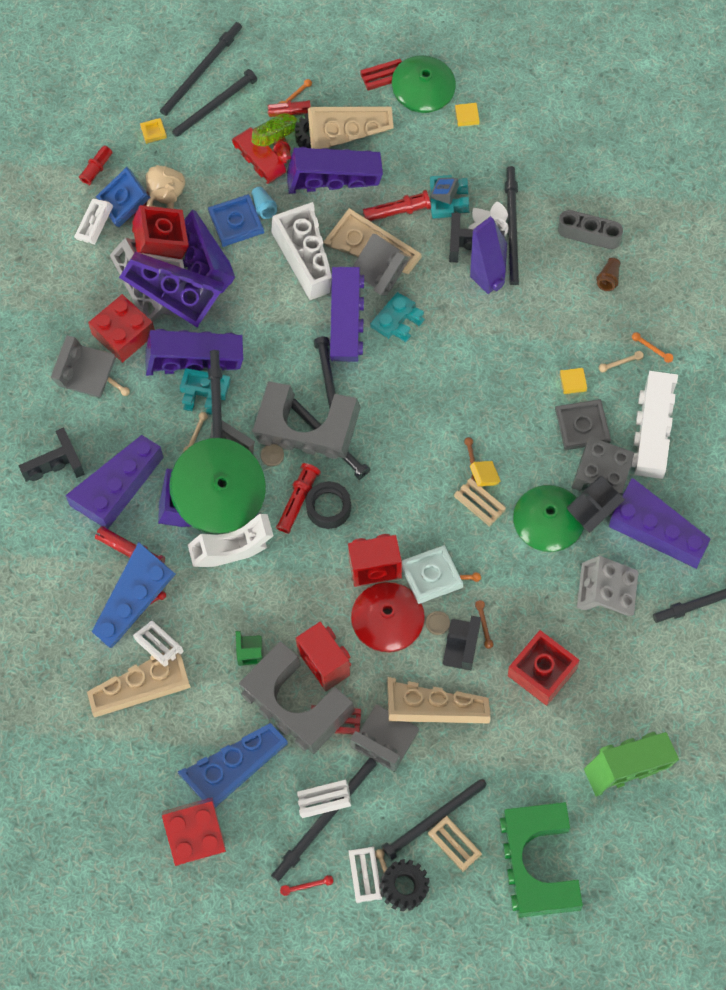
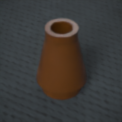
[596,258,621,291]

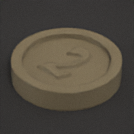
[261,444,284,466]
[426,611,450,635]

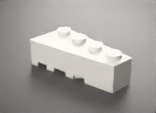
[271,202,332,300]

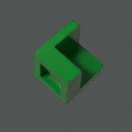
[235,631,263,666]

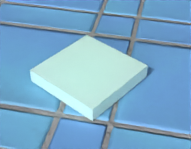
[402,545,463,604]

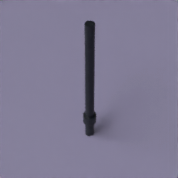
[160,22,242,116]
[505,166,519,285]
[208,350,224,487]
[653,589,726,623]
[271,758,377,882]

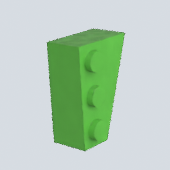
[584,732,679,797]

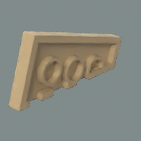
[308,107,393,149]
[323,208,422,274]
[87,646,191,718]

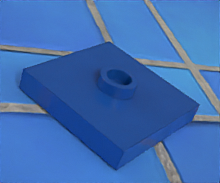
[96,167,151,227]
[208,194,264,247]

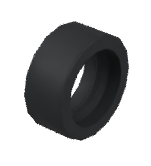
[306,481,351,529]

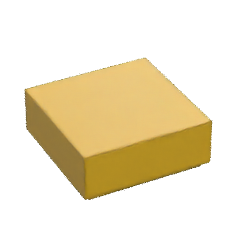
[455,103,479,127]
[140,118,167,144]
[560,368,587,394]
[470,461,501,487]

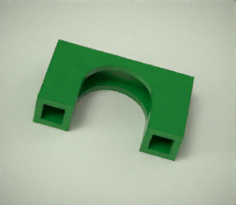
[499,802,583,918]

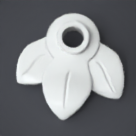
[468,202,508,236]

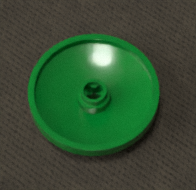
[170,438,266,534]

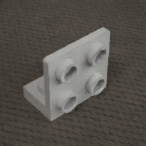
[577,556,638,616]

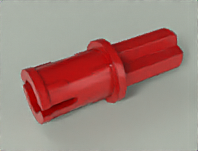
[267,100,311,118]
[272,135,291,163]
[79,145,112,185]

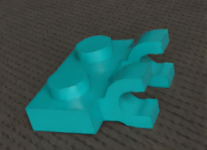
[430,175,470,219]
[370,292,425,343]
[179,368,231,415]

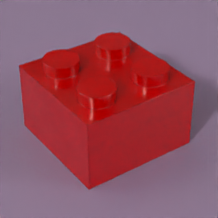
[132,205,189,260]
[88,294,155,363]
[348,534,402,587]
[296,621,351,691]
[507,630,580,706]
[162,797,226,866]

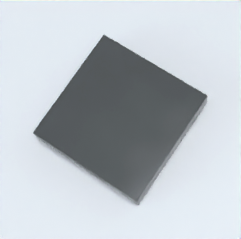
[555,399,611,451]

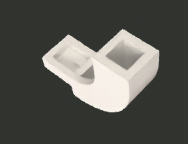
[188,514,273,567]

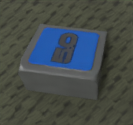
[430,177,459,204]

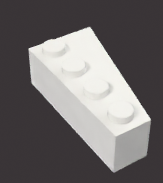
[631,371,678,479]

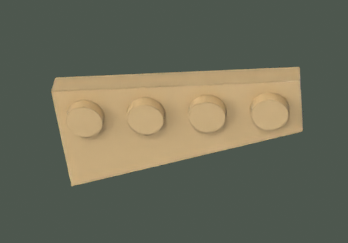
[387,677,491,723]

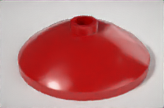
[351,582,425,652]

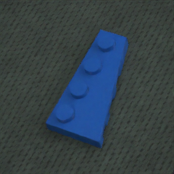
[92,542,176,648]
[178,723,288,808]

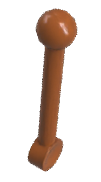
[464,437,476,482]
[475,600,494,649]

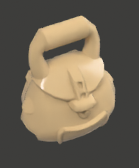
[146,165,185,209]

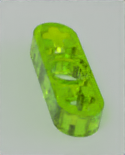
[251,114,297,146]

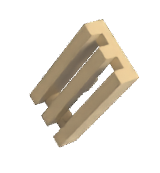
[454,478,506,527]
[428,816,482,872]

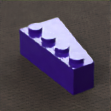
[287,147,383,194]
[119,251,225,327]
[330,267,365,362]
[145,329,244,376]
[65,435,164,529]
[609,478,711,569]

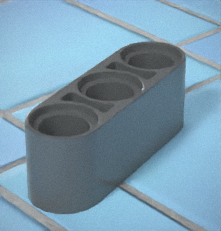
[558,210,623,249]

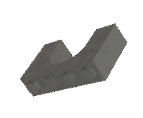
[252,381,361,459]
[239,641,355,754]

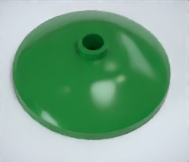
[392,55,456,113]
[513,485,584,552]

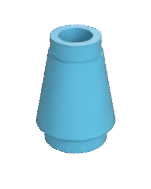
[251,187,277,219]

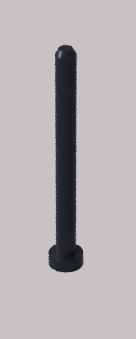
[172,69,257,137]
[313,336,336,409]
[291,399,370,480]
[381,779,487,861]

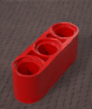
[232,127,286,184]

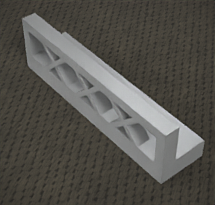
[110,238,174,322]

